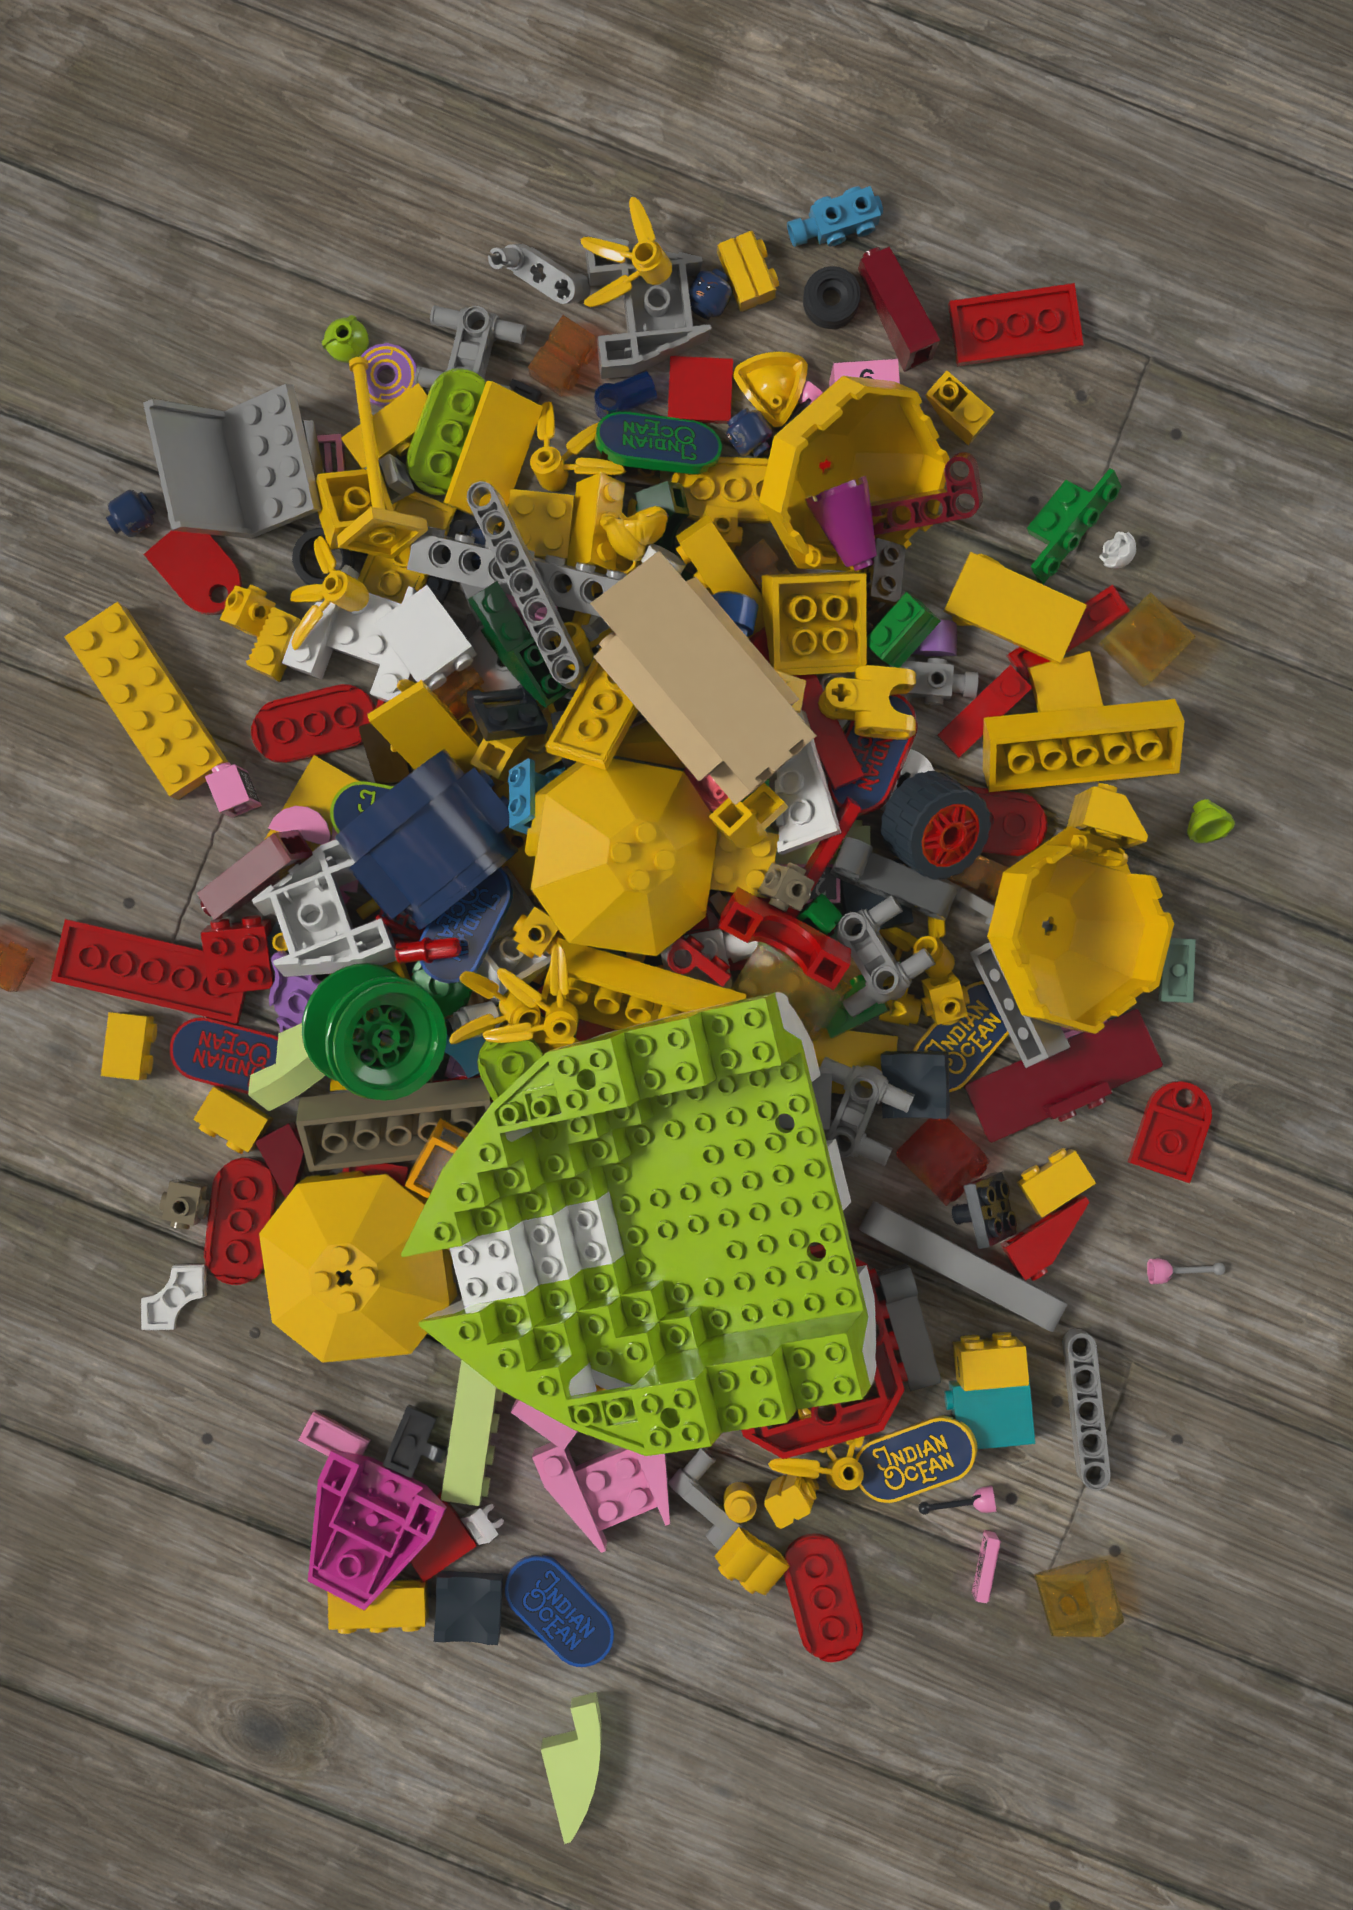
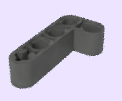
[830,837,958,920]
[876,1263,941,1392]

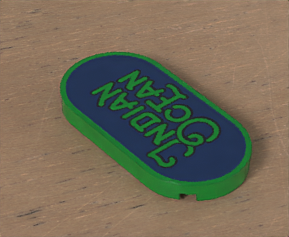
[595,412,722,474]

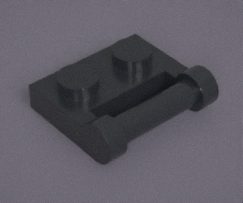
[467,684,548,741]

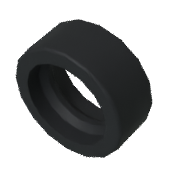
[292,528,355,585]

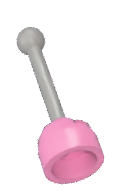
[1147,1258,1226,1284]

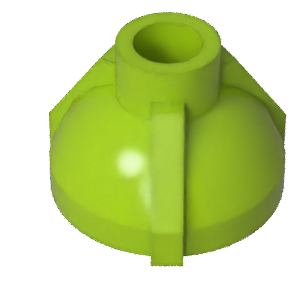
[321,315,369,363]
[1187,799,1235,843]

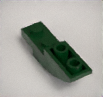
[467,581,571,707]

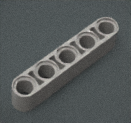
[1062,1328,1111,1491]

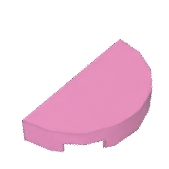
[268,806,332,845]

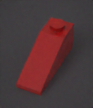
[937,665,1032,758]
[1000,1194,1090,1281]

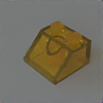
[1034,1560,1124,1637]

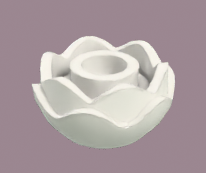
[1099,532,1136,569]

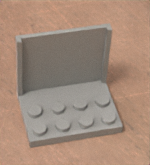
[143,384,322,539]

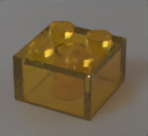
[1098,592,1196,688]

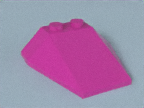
[308,1450,447,1610]

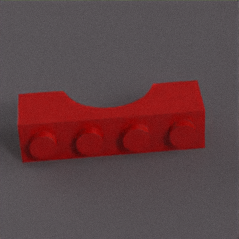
[719,887,851,990]

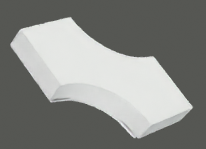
[141,1264,207,1330]

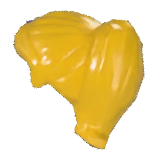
[600,506,669,562]

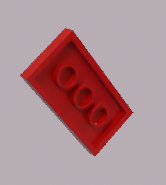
[948,283,1084,367]

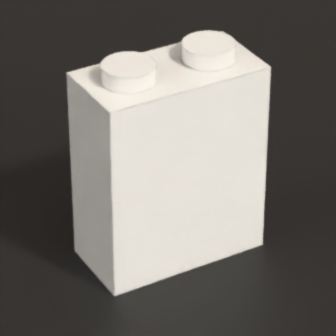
[374,585,477,690]

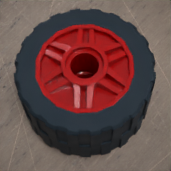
[881,771,991,880]

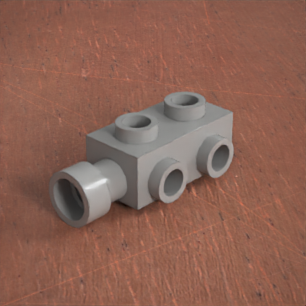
[889,656,978,705]

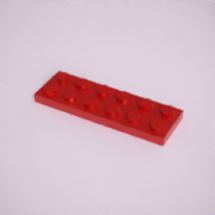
[50,919,246,1024]

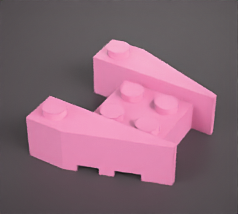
[532,1442,670,1553]

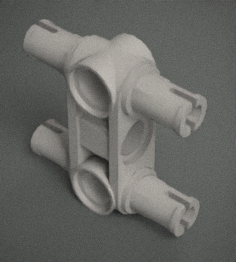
[414,305,527,390]
[829,895,935,1017]
[821,1056,915,1166]

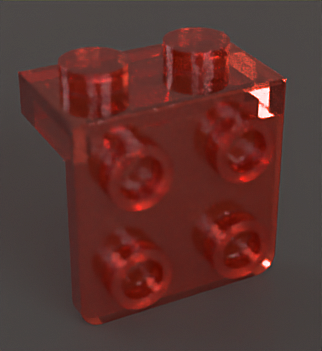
[896,1118,991,1206]

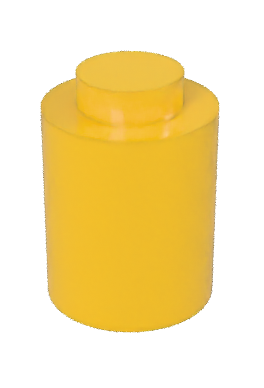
[723,1482,757,1523]

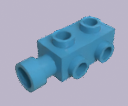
[787,186,883,247]

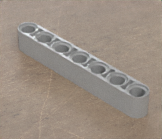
[466,481,586,689]
[859,1201,1068,1332]

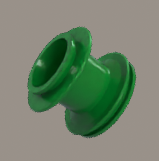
[302,963,447,1101]

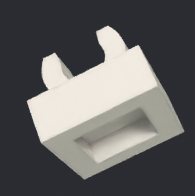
[460,1504,504,1545]

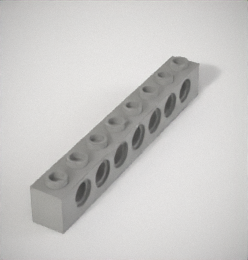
[407,526,626,617]

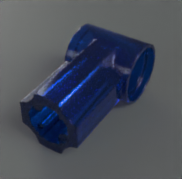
[594,371,657,419]

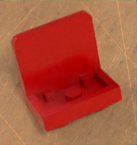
[201,915,273,994]

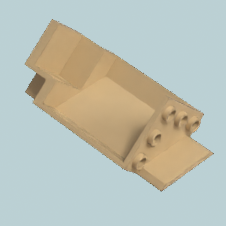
[590,550,816,805]

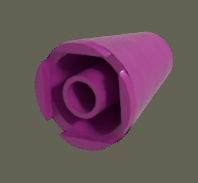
[805,476,877,571]

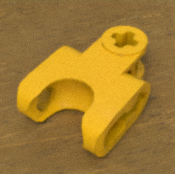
[818,665,916,740]

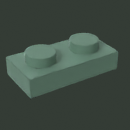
[1159,938,1196,1003]

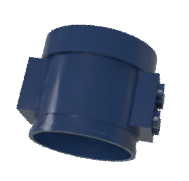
[335,749,519,930]

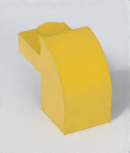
[708,783,788,848]

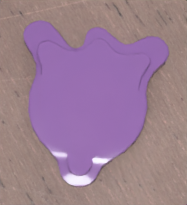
[269,951,322,1033]

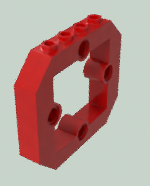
[741,1244,908,1460]

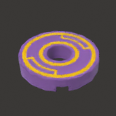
[361,343,417,408]

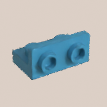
[508,758,548,834]

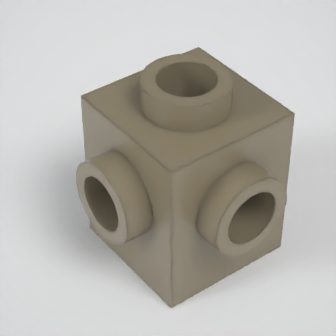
[757,862,815,912]
[159,1179,209,1229]

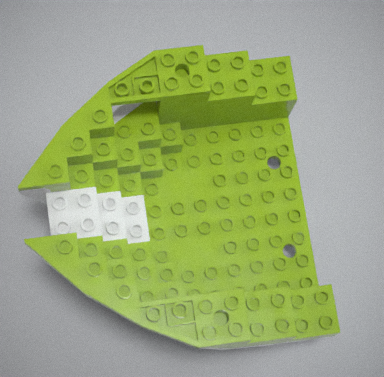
[401,992,877,1456]

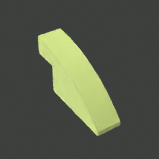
[248,1011,372,1111]
[541,1692,602,1844]

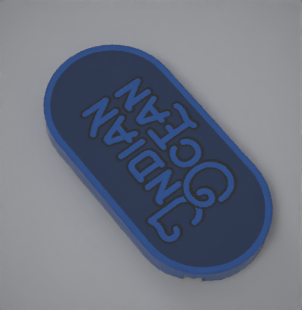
[420,866,513,984]
[505,1555,614,1667]

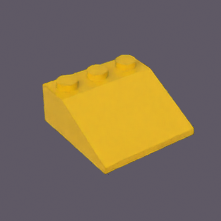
[762,571,867,675]

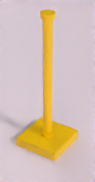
[337,357,428,559]

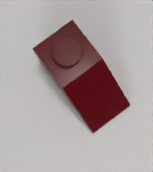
[255,1122,306,1198]

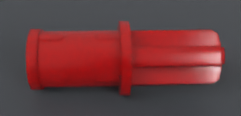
[395,937,461,964]

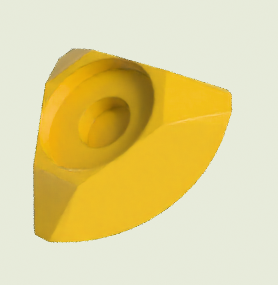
[733,352,808,427]

